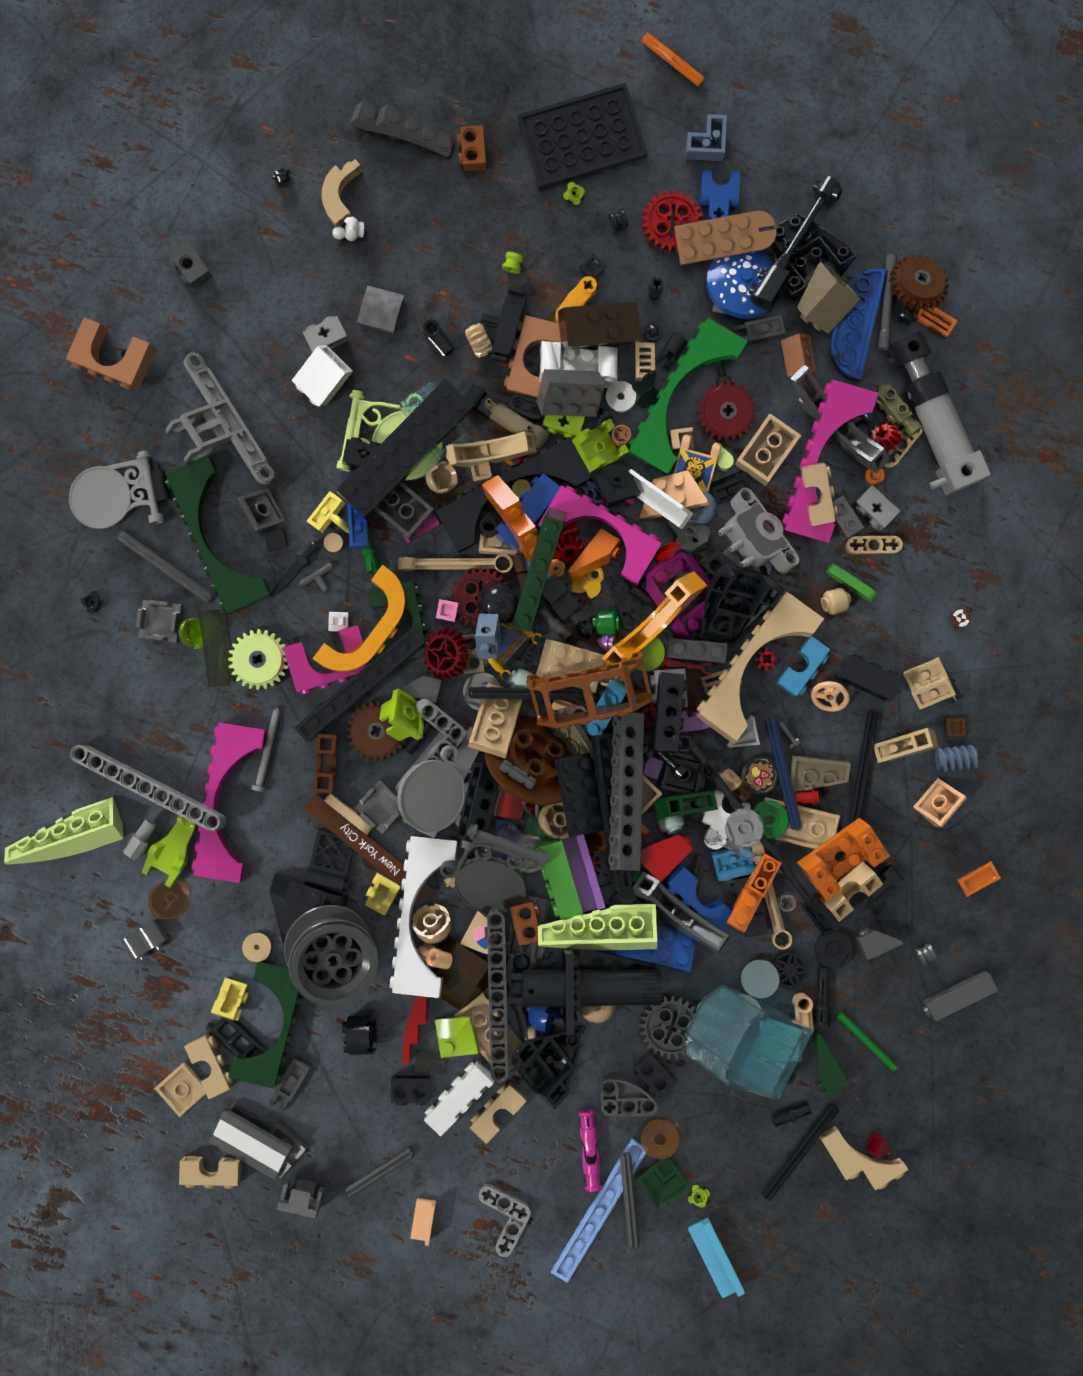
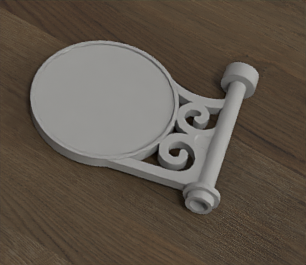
[69,451,165,529]

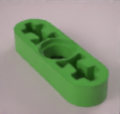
[826,563,877,602]

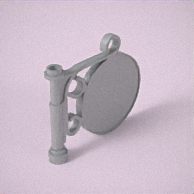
[397,745,487,852]

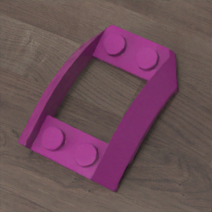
[645,550,710,640]

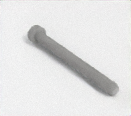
[251,708,281,792]

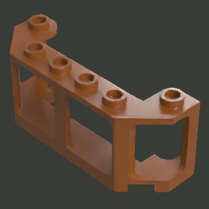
[526,651,652,729]

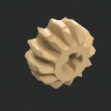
[465,323,493,358]

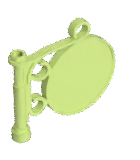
[336,390,443,481]

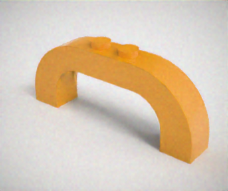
[312,565,405,672]

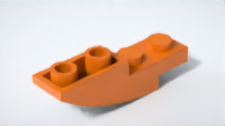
[726,853,782,933]

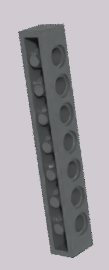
[608,712,644,871]

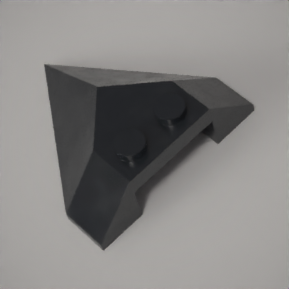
[269,872,349,947]
[512,1026,586,1109]

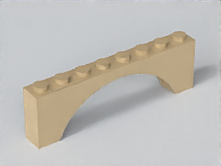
[696,592,824,743]

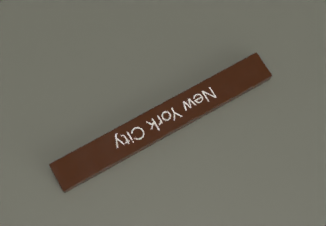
[303,793,434,905]

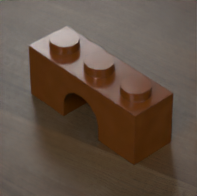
[313,734,339,793]

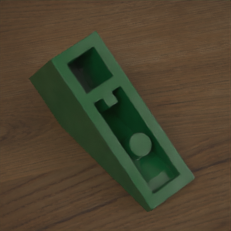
[653,791,718,821]
[813,1030,850,1096]

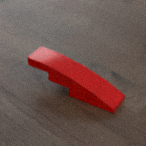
[402,996,428,1064]

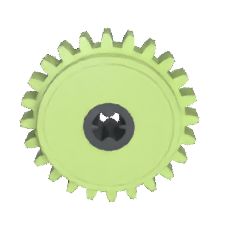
[228,629,289,690]

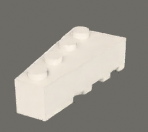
[424,1060,494,1137]

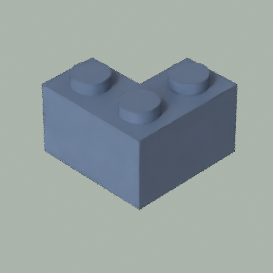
[685,114,727,161]

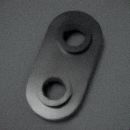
[509,394,545,421]

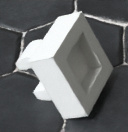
[328,612,349,632]

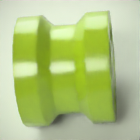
[502,252,524,274]

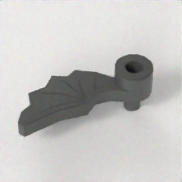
[780,722,802,749]

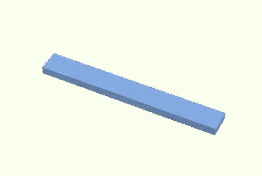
[551,1138,648,1283]

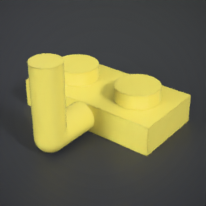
[307,491,349,533]

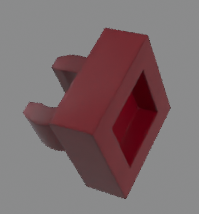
[865,1132,892,1159]

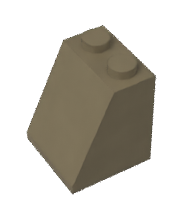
[797,262,860,334]

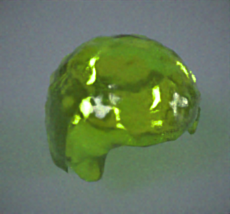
[178,618,212,648]

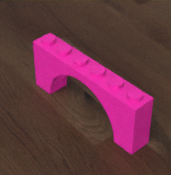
[538,485,661,586]

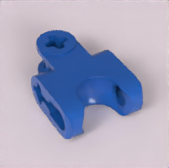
[699,169,740,220]

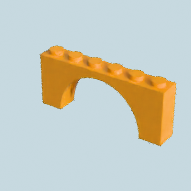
[602,571,707,665]

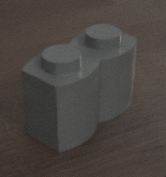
[121,919,169,961]

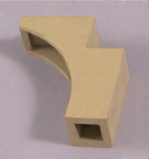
[446,431,537,468]
[820,1125,908,1190]

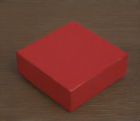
[655,542,681,562]

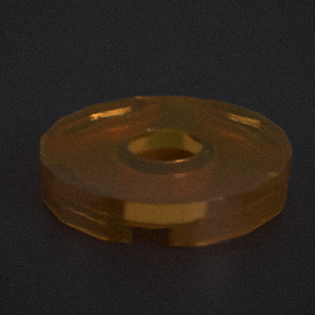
[641,1119,679,1160]

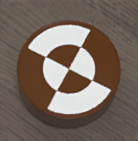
[950,609,971,628]

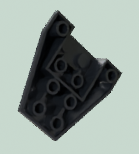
[770,212,857,297]

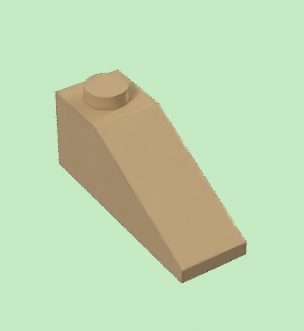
[873,728,939,763]

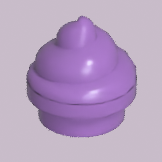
[597,634,617,652]

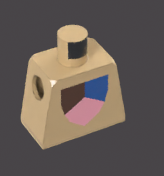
[460,911,510,954]

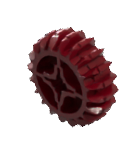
[421,628,472,680]

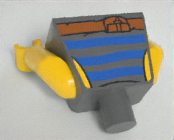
[485,621,542,680]

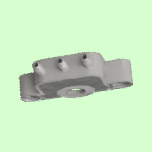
[718,488,799,574]

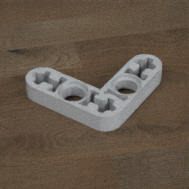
[479,1184,531,1257]

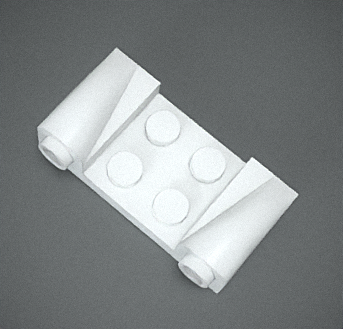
[539,341,617,389]

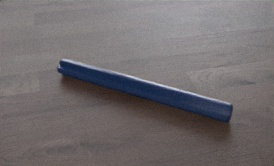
[765,717,802,830]

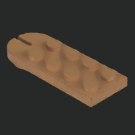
[674,211,776,266]

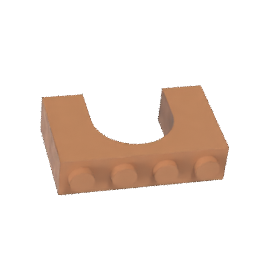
[504,315,561,400]
[66,318,157,391]

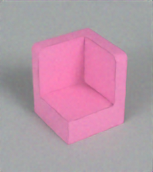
[436,599,459,622]

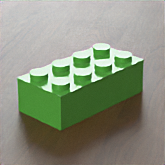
[534,837,584,920]

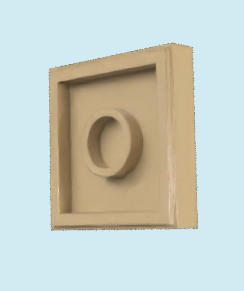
[154,1061,206,1117]

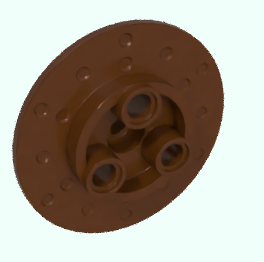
[484,715,573,805]

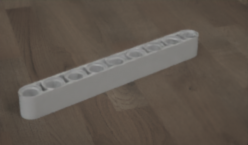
[70,745,226,831]

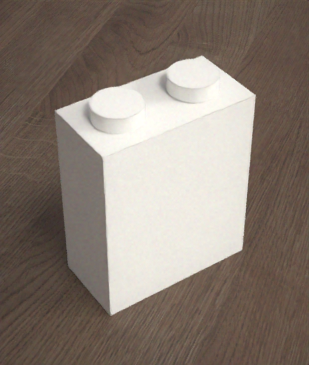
[292,345,353,407]

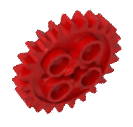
[641,190,703,253]

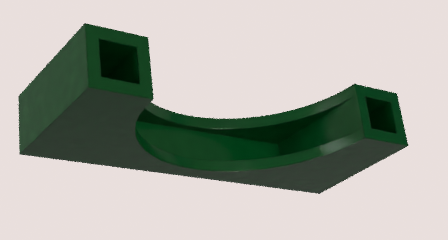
[512,507,568,632]
[228,961,302,1089]

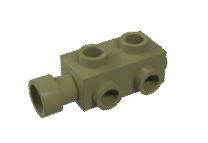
[875,384,922,437]

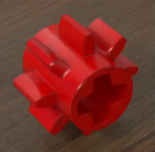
[753,647,778,672]

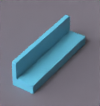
[688,1217,745,1298]

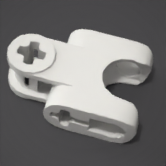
[701,789,750,849]

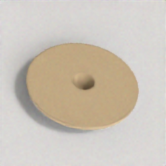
[242,933,271,962]

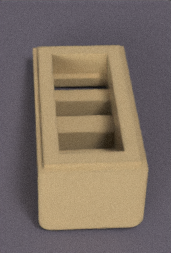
[635,342,655,381]

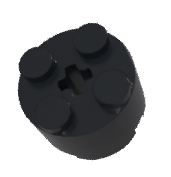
[342,1014,377,1055]

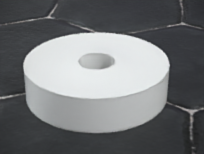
[606,381,636,413]

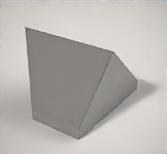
[725,715,760,748]

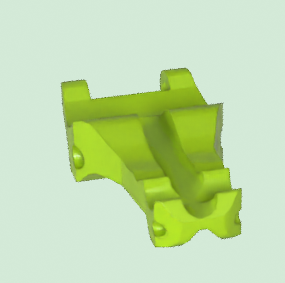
[142,816,198,888]

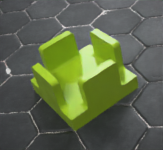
[379,688,426,741]

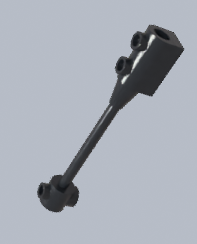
[749,176,843,312]

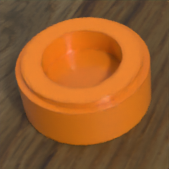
[865,468,885,485]

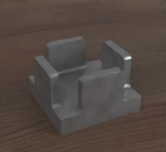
[136,600,183,643]
[354,780,401,834]
[277,1179,324,1219]

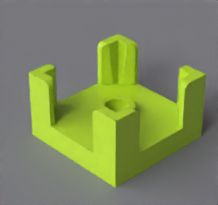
[572,419,629,473]

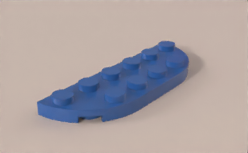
[830,269,886,382]

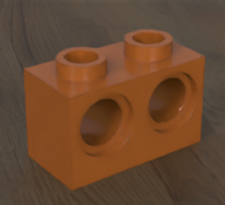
[457,125,486,171]
[510,901,543,946]

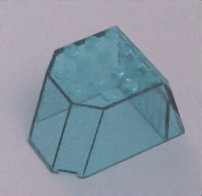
[685,984,814,1101]

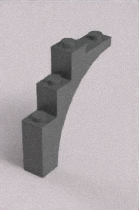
[790,365,890,473]

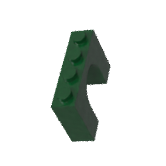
[367,580,428,662]

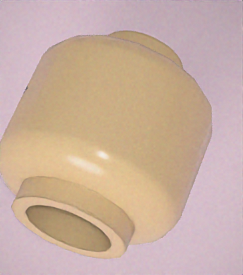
[821,588,851,615]

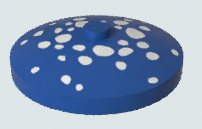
[706,251,779,319]

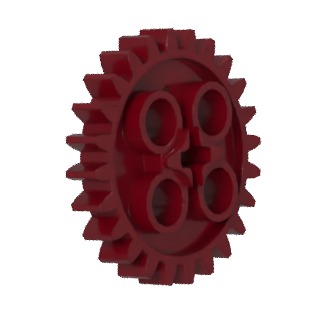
[449,567,508,628]

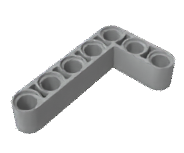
[395,699,466,795]

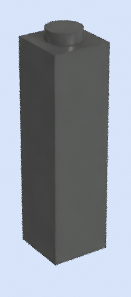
[923,971,998,1022]

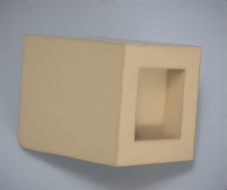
[669,427,694,452]

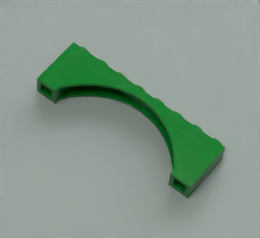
[627,318,748,476]

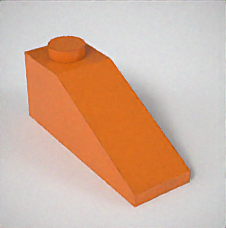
[568,529,621,581]

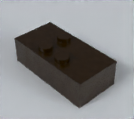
[558,302,641,350]

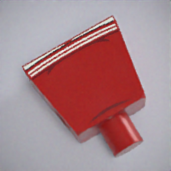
[493,785,535,820]

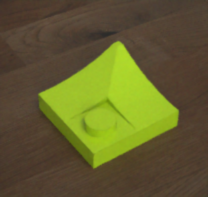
[435,1016,480,1058]

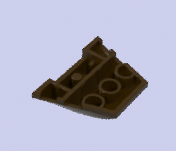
[432,934,503,1010]

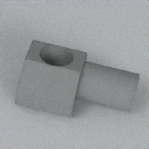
[123,819,157,861]

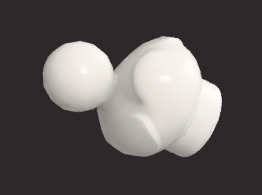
[332,216,364,242]

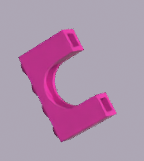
[282,625,370,694]

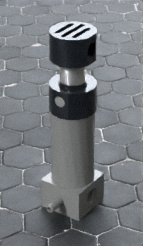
[889,332,991,496]

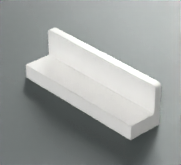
[629,469,694,529]

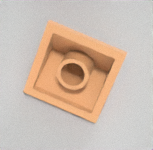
[914,778,967,828]

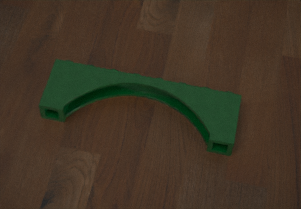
[165,455,272,615]

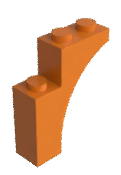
[482,475,539,562]

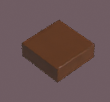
[945,718,966,737]

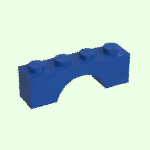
[664,863,732,932]

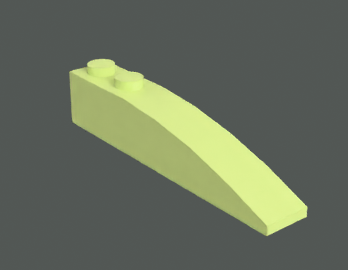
[4,797,123,865]
[538,904,657,950]

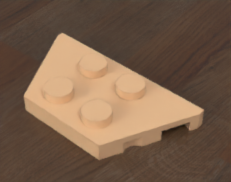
[639,470,710,521]

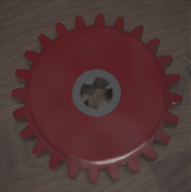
[696,380,758,441]

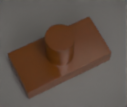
[583,831,607,852]

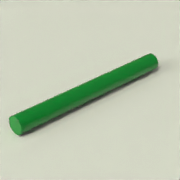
[837,1012,898,1072]

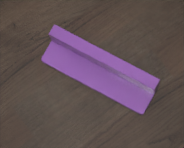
[561,835,606,912]

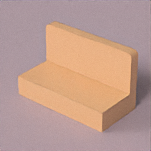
[410,1198,436,1246]

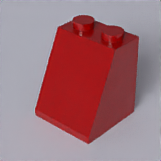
[640,833,693,882]

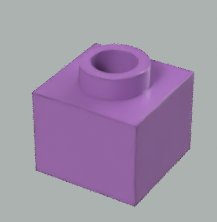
[643,757,663,779]

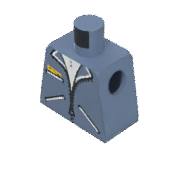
[475,614,502,659]

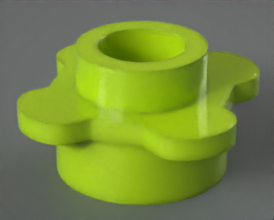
[563,182,585,205]
[688,1185,710,1208]

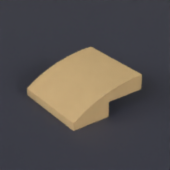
[903,657,956,709]

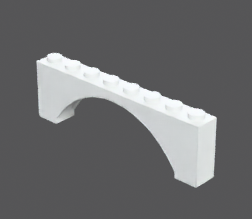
[390,836,459,998]

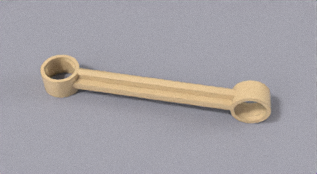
[398,554,513,574]
[750,841,792,950]

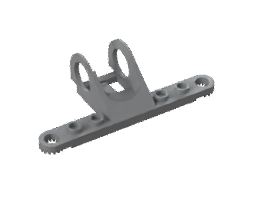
[166,352,274,485]

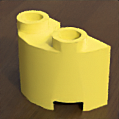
[365,873,400,916]
[211,978,249,1021]

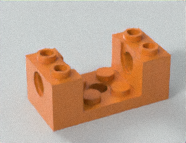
[797,818,890,901]

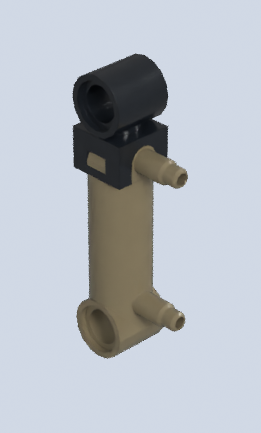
[465,384,550,451]

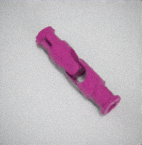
[578,1109,603,1192]

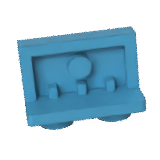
[711,846,755,881]

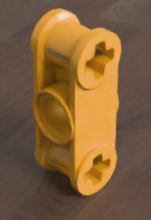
[555,276,597,323]

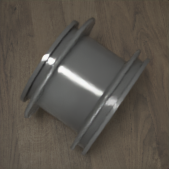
[284,905,378,1006]

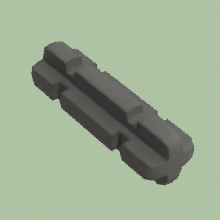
[500,760,537,789]

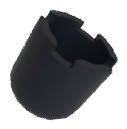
[477,583,518,622]

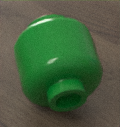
[592,610,621,635]

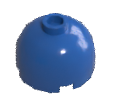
[527,1007,562,1035]

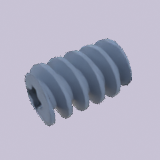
[935,745,978,772]

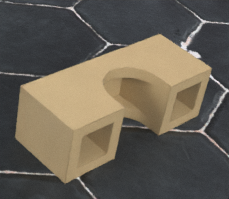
[800,462,838,526]
[819,862,883,922]
[184,1033,234,1099]
[470,1081,527,1144]
[179,1156,242,1189]

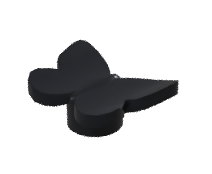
[632,370,659,409]

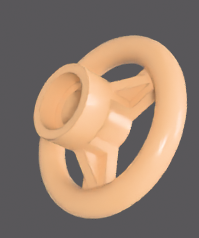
[811,681,850,712]

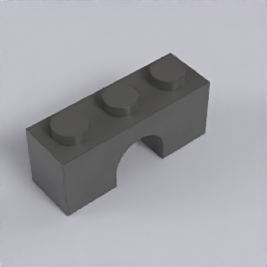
[666,638,727,664]

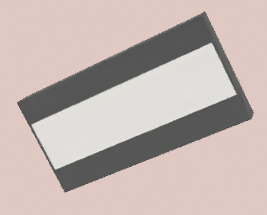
[209,1108,293,1180]

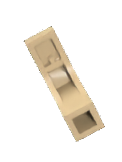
[322,159,362,227]

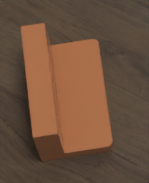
[781,333,817,377]

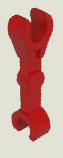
[664,659,713,675]

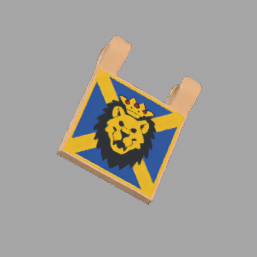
[674,434,722,492]

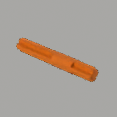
[642,33,704,86]

